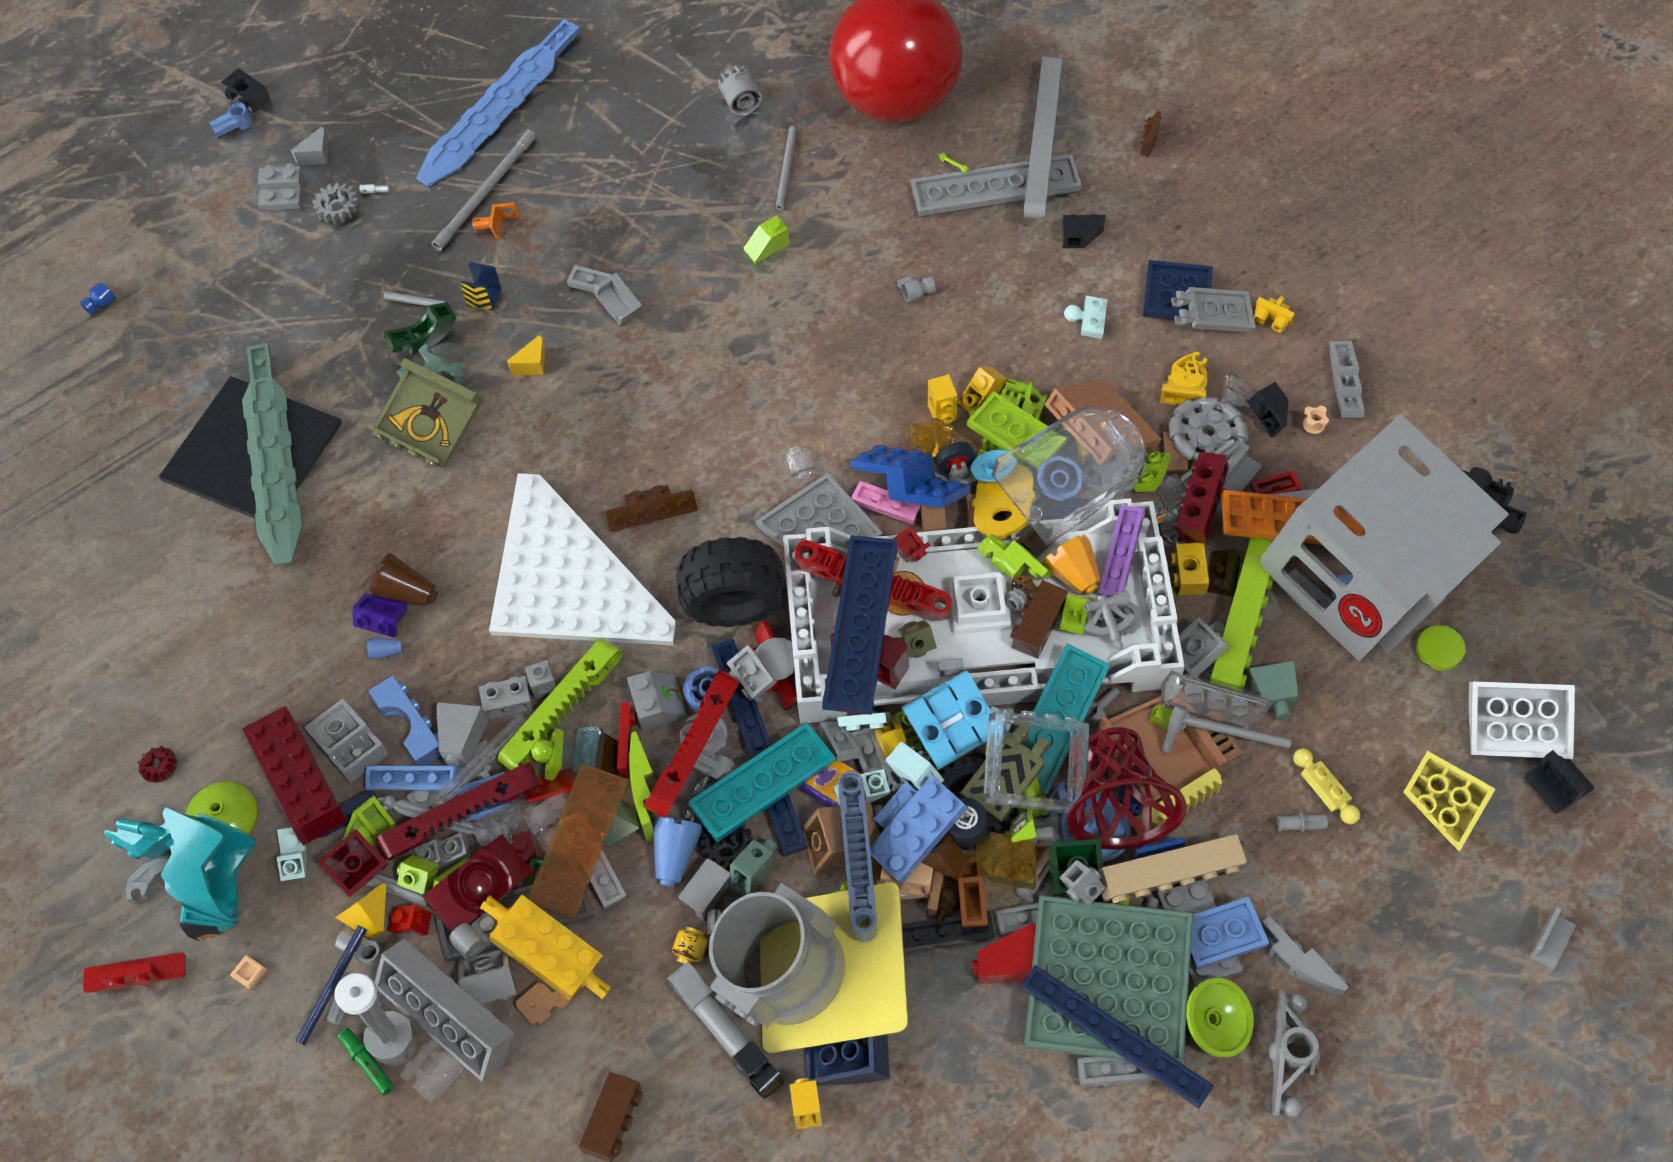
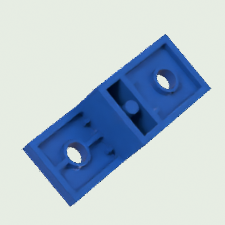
[850,444,971,508]

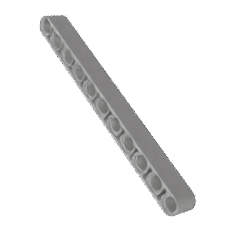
[1024,56,1063,220]

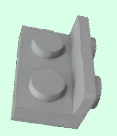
[727,645,777,703]

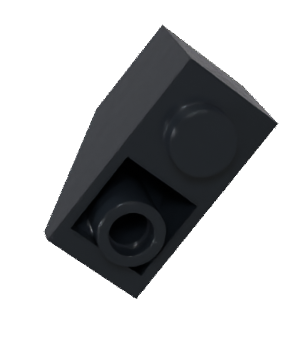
[1062,214,1106,248]
[1247,382,1289,437]

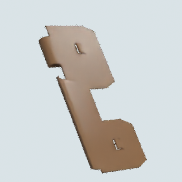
[516,982,586,1026]

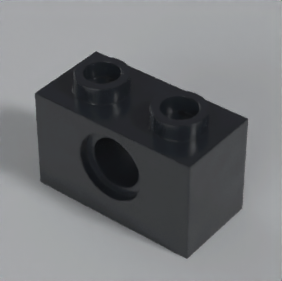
[221,68,271,114]

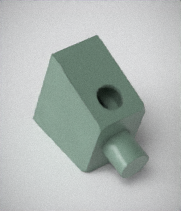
[1246,661,1298,720]
[729,838,778,896]

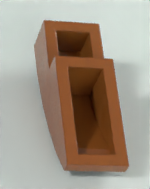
[957,857,988,927]

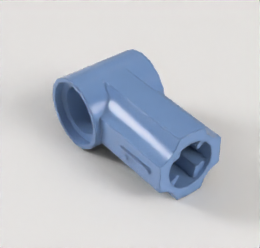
[209,103,253,137]

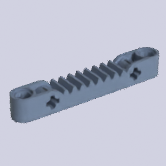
[838,771,877,942]

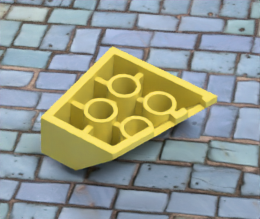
[1403,751,1495,852]

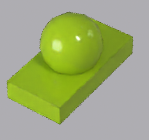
[531,728,564,781]

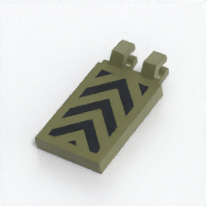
[960,723,1050,823]

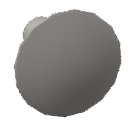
[755,637,795,681]

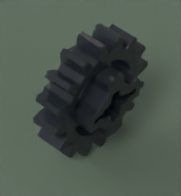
[700,824,753,870]

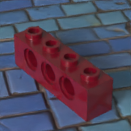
[1174,452,1229,544]

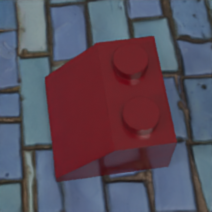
[318,829,389,898]

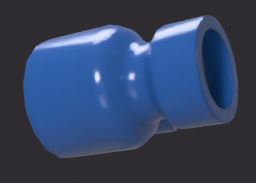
[80,282,116,315]

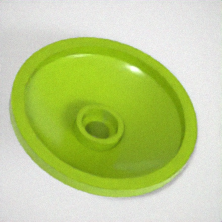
[185,781,258,835]
[1186,978,1254,1058]

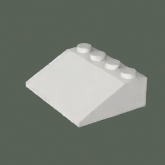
[1469,682,1575,759]

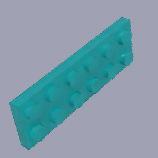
[1022,643,1110,795]
[688,722,836,842]

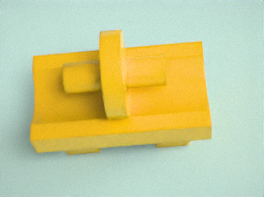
[1254,296,1295,334]

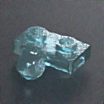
[562,726,603,776]

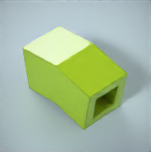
[1149,704,1173,730]

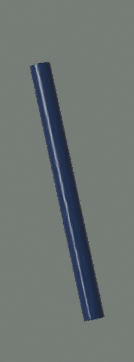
[296,925,367,1046]

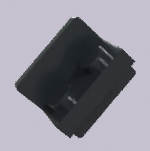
[1524,750,1594,814]

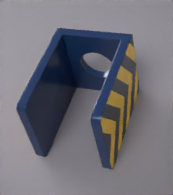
[460,262,502,311]

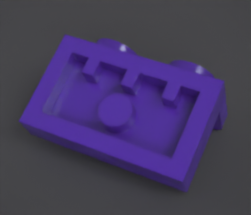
[352,593,407,637]

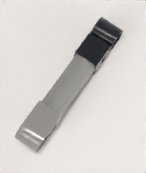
[667,962,785,1100]

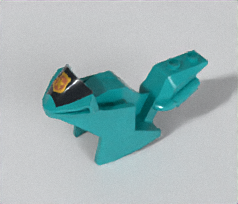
[103,807,257,941]

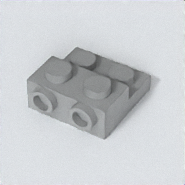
[257,163,304,211]

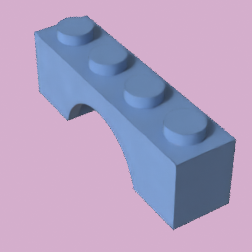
[368,676,442,766]

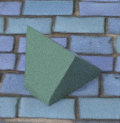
[591,796,640,849]

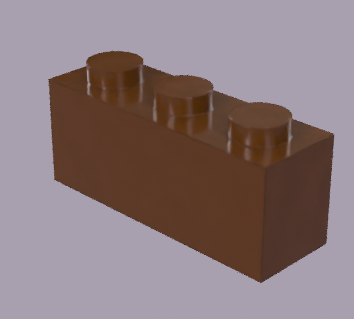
[1010,580,1068,659]
[579,1072,643,1162]

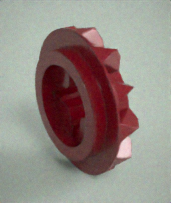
[138,746,177,783]

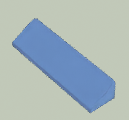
[365,766,462,790]

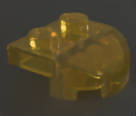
[908,418,956,457]

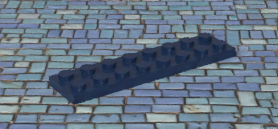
[822,535,898,715]

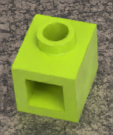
[397,855,439,895]

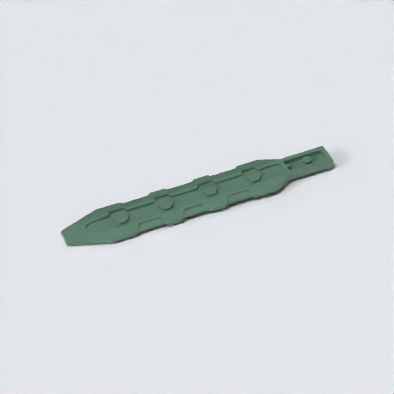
[242,343,303,567]

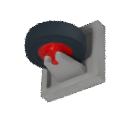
[931,442,979,487]

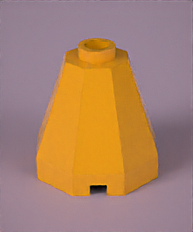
[1043,534,1101,595]

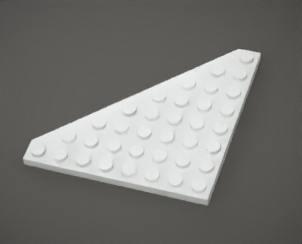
[489,473,676,646]

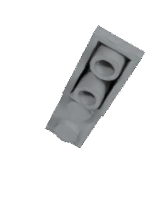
[1261,915,1349,998]

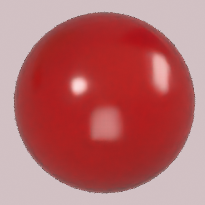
[829,0,963,123]

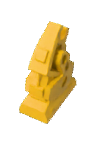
[1160,351,1208,406]

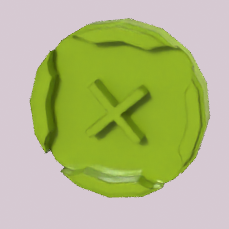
[1416,625,1466,671]

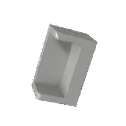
[594,273,642,326]

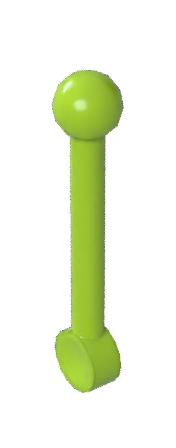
[939,153,969,173]

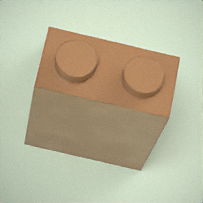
[802,803,881,875]

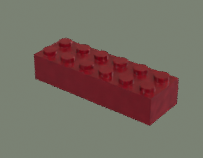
[242,706,348,846]

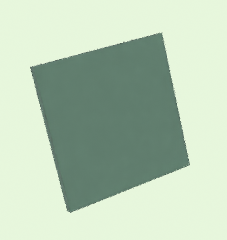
[1024,895,1193,1064]

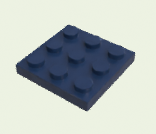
[1143,260,1213,320]

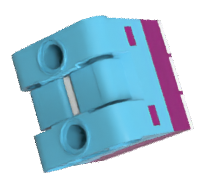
[901,670,1003,770]

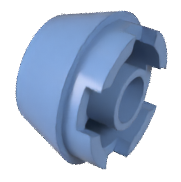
[683,666,718,712]

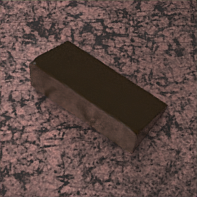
[1207,549,1241,596]
[595,733,619,788]

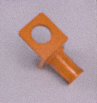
[472,202,521,239]

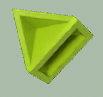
[342,795,397,847]

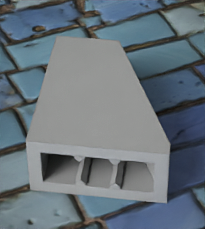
[437,702,488,767]

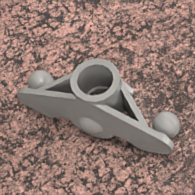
[1269,989,1320,1117]

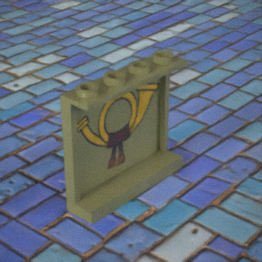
[366,358,484,468]

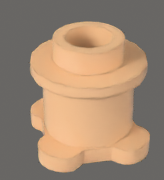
[1303,406,1329,434]

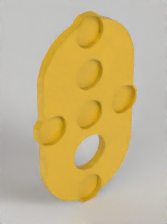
[972,466,1035,539]

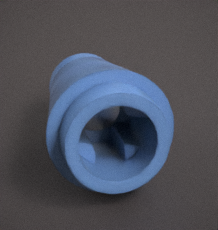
[367,637,401,660]

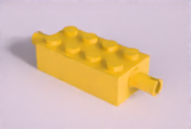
[480,895,612,1001]

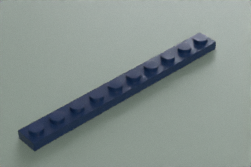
[711,639,808,857]

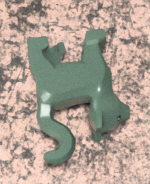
[397,344,465,385]

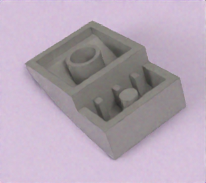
[304,698,389,784]

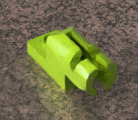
[977,534,1052,580]

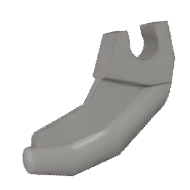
[125,855,171,904]

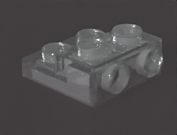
[522,793,578,855]

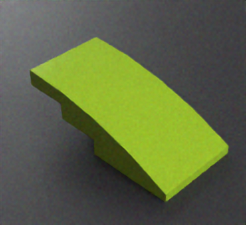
[629,731,657,844]

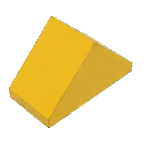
[507,335,546,376]

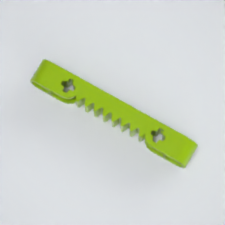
[497,638,623,770]

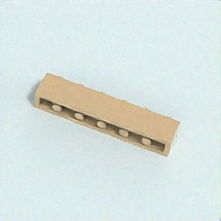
[1097,834,1247,904]

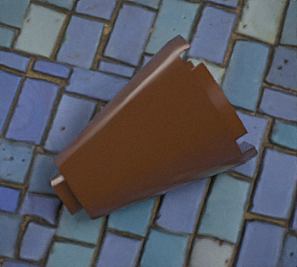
[370,553,438,606]

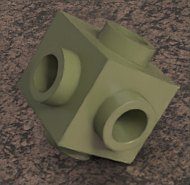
[898,620,937,658]

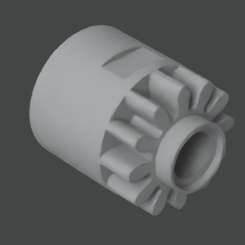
[718,65,762,115]

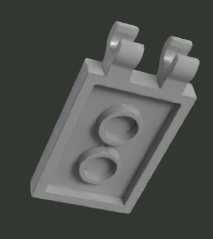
[1171,287,1256,333]

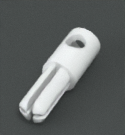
[359,184,389,194]

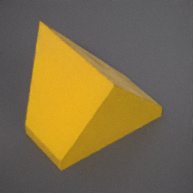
[335,883,386,939]

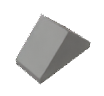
[291,127,329,166]

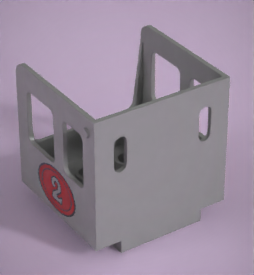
[1260,414,1509,661]

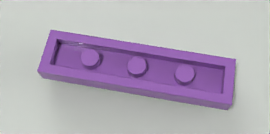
[1098,504,1145,597]

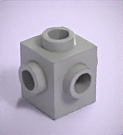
[1060,860,1106,906]

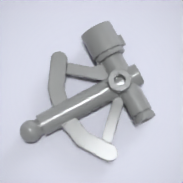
[1084,591,1134,650]

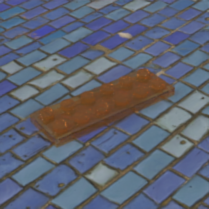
[528,764,628,920]

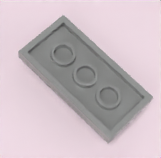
[1157,879,1243,988]

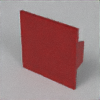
[526,768,575,806]

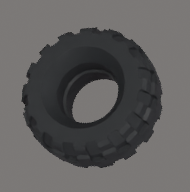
[676,537,786,627]

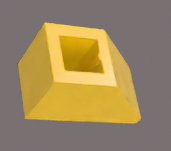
[957,367,1008,414]

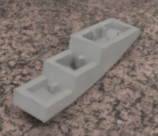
[1329,341,1365,418]

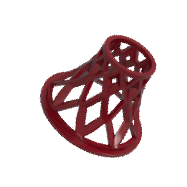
[1067,727,1187,850]

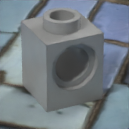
[524,660,556,700]

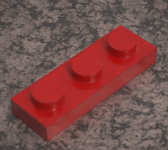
[617,702,637,778]

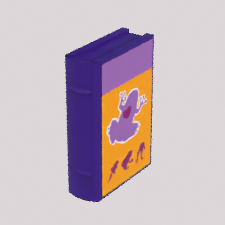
[798,761,862,807]

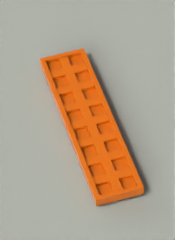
[1221,490,1365,545]

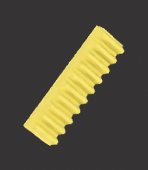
[1135,768,1222,835]

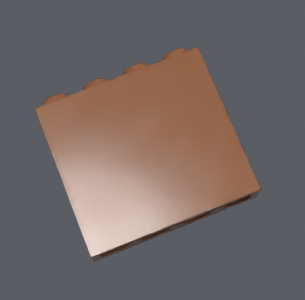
[1045,379,1162,466]
[1098,683,1227,802]

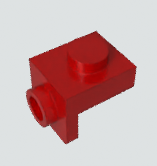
[893,525,931,563]
[389,904,432,936]

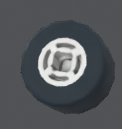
[945,797,988,847]

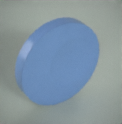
[1059,792,1131,864]

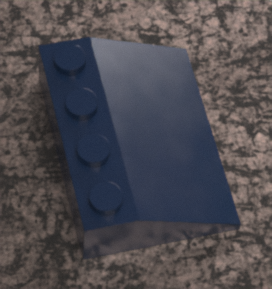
[805,1034,890,1086]

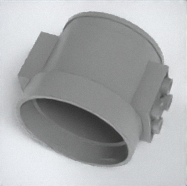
[709,883,845,1029]

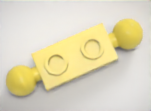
[1293,748,1360,825]

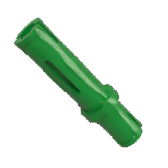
[337,1028,395,1096]

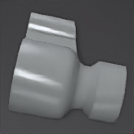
[897,276,936,303]

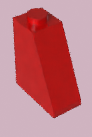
[972,923,1036,984]

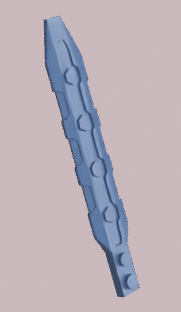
[417,19,580,187]

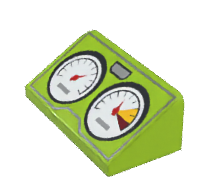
[1010,804,1037,842]

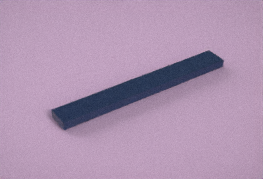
[1021,965,1214,1109]

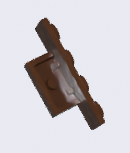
[605,485,698,532]

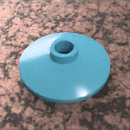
[971,450,1016,482]

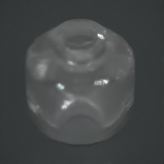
[783,446,815,481]

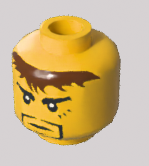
[672,926,708,965]

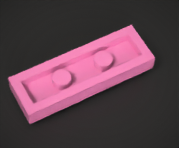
[851,481,921,525]

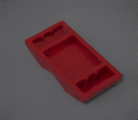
[423,834,533,933]

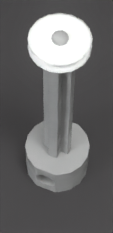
[335,973,419,1067]

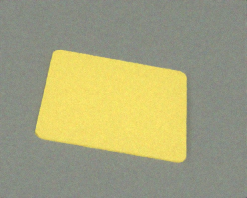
[760,882,908,1053]

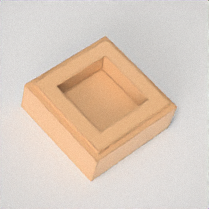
[230,955,267,990]

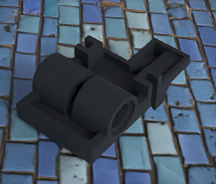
[1462,467,1527,534]

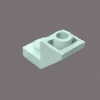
[885,742,944,790]
[834,769,890,806]
[277,827,307,881]

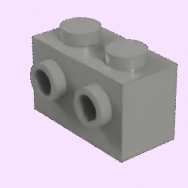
[479,676,534,721]

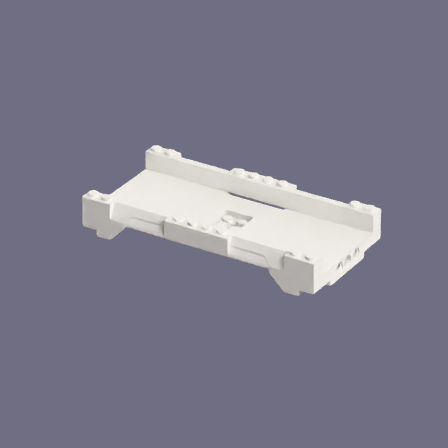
[783,498,1185,724]

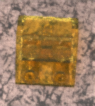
[977,832,1036,889]

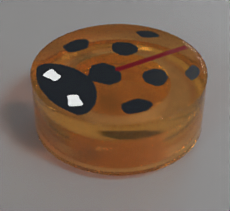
[1010,576,1035,599]

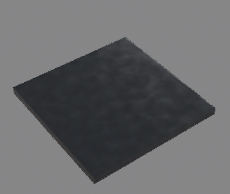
[158,376,342,519]

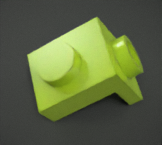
[1059,594,1090,635]

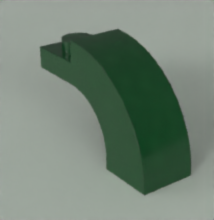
[383,302,457,355]

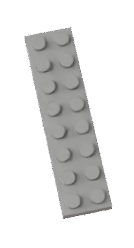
[911,154,1082,217]

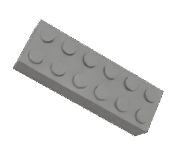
[375,939,514,1082]

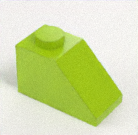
[743,215,790,264]

